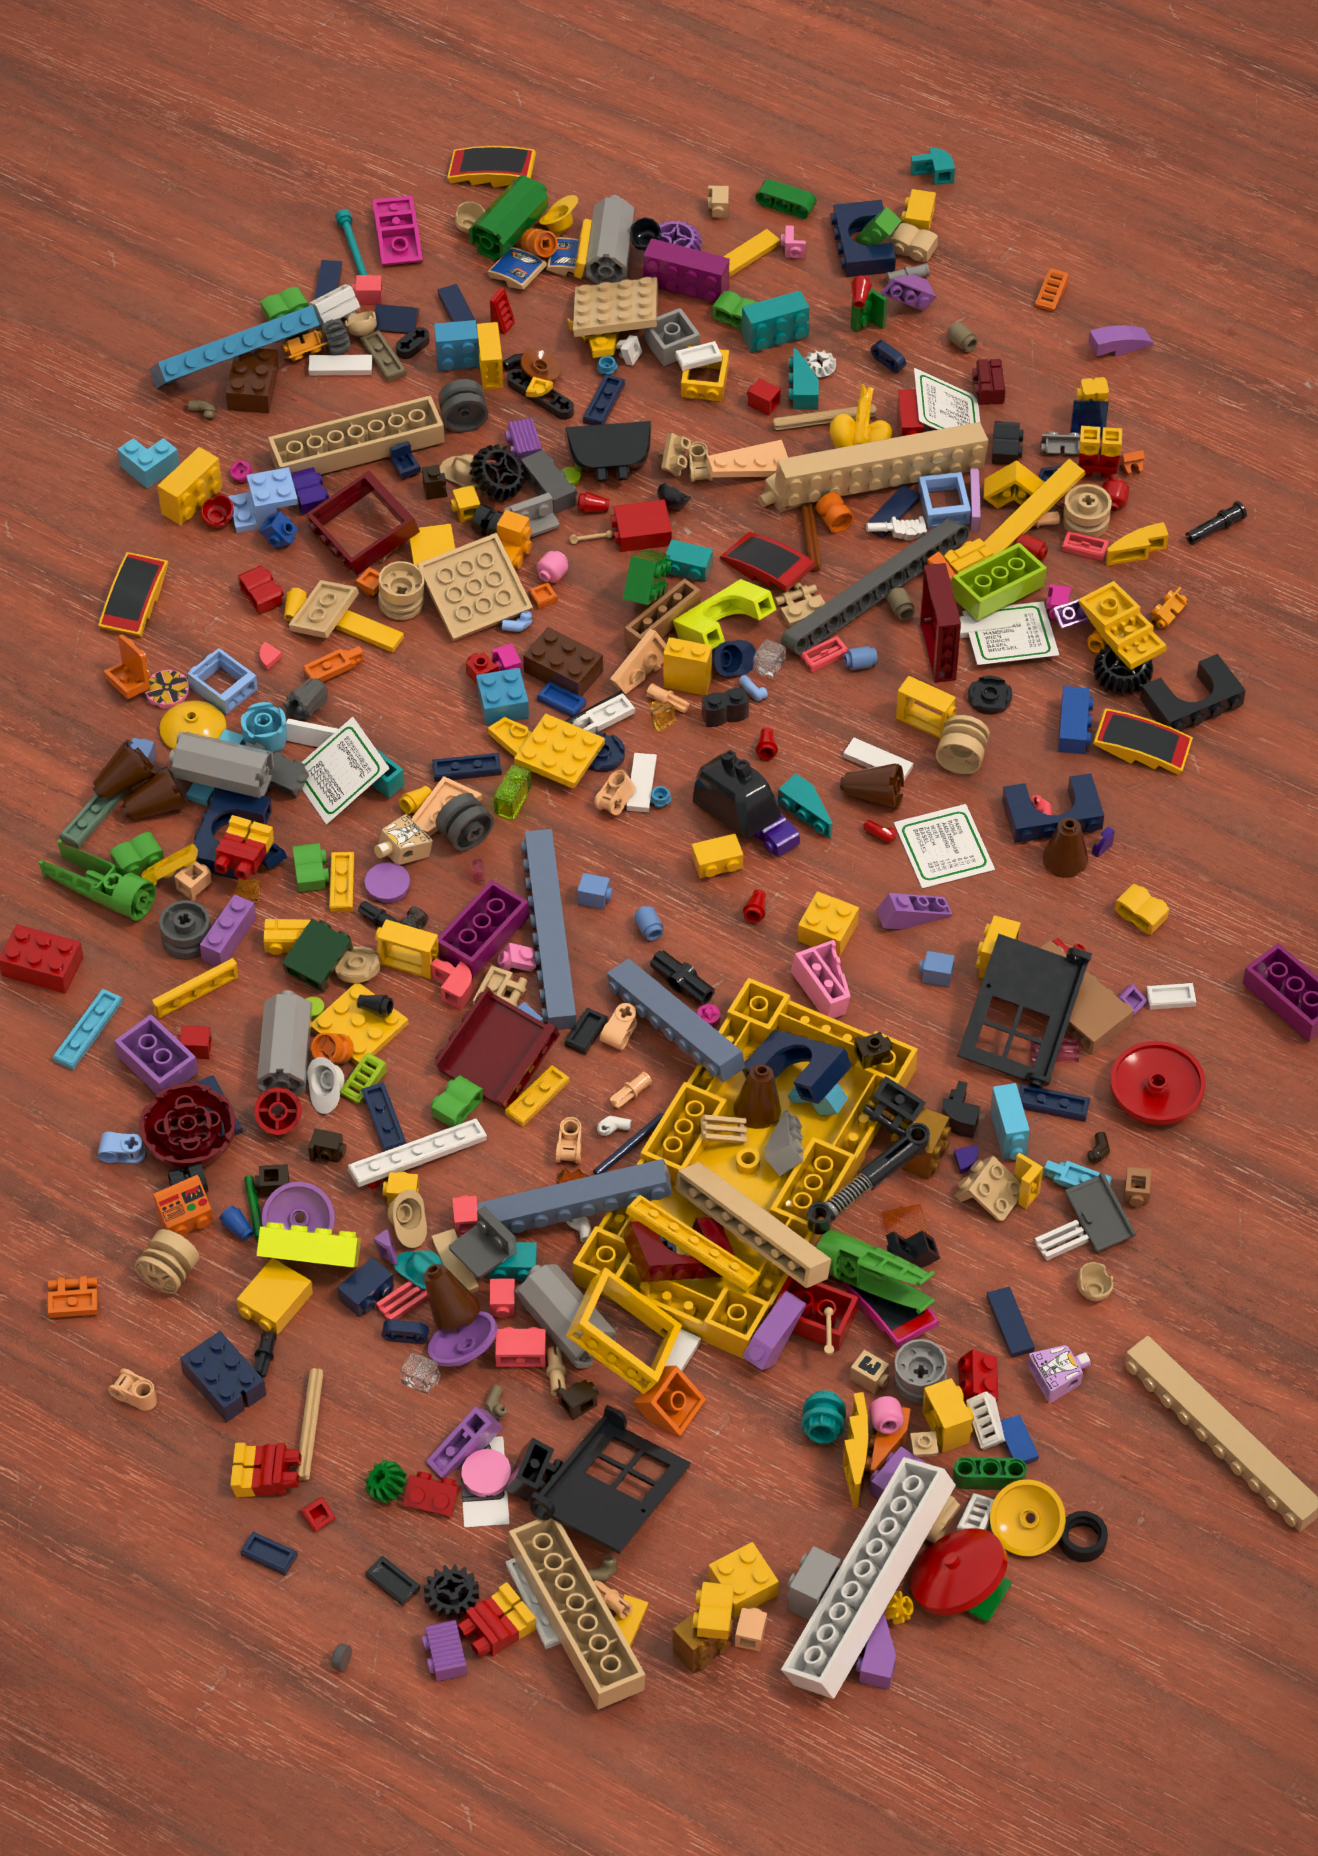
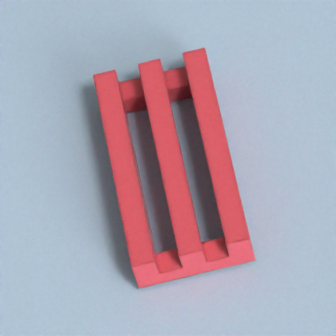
[1062,531,1109,561]
[800,636,848,672]
[376,1281,428,1320]

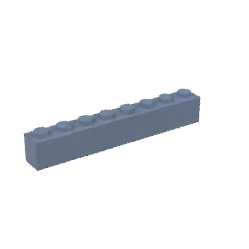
[607,958,746,1082]
[477,1159,672,1234]

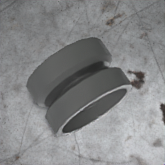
[438,379,488,433]
[435,793,494,851]
[159,900,211,960]

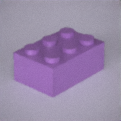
[114,1015,198,1094]

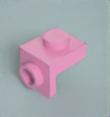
[781,226,806,258]
[498,943,536,972]

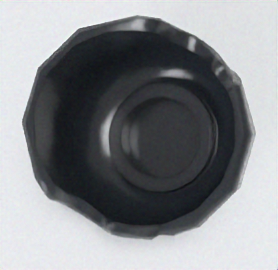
[630,217,661,251]
[657,483,691,510]

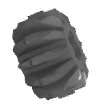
[321,318,350,355]

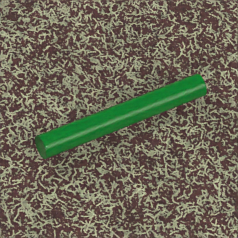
[244,1175,263,1240]

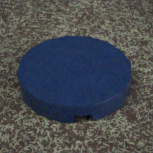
[589,733,625,772]

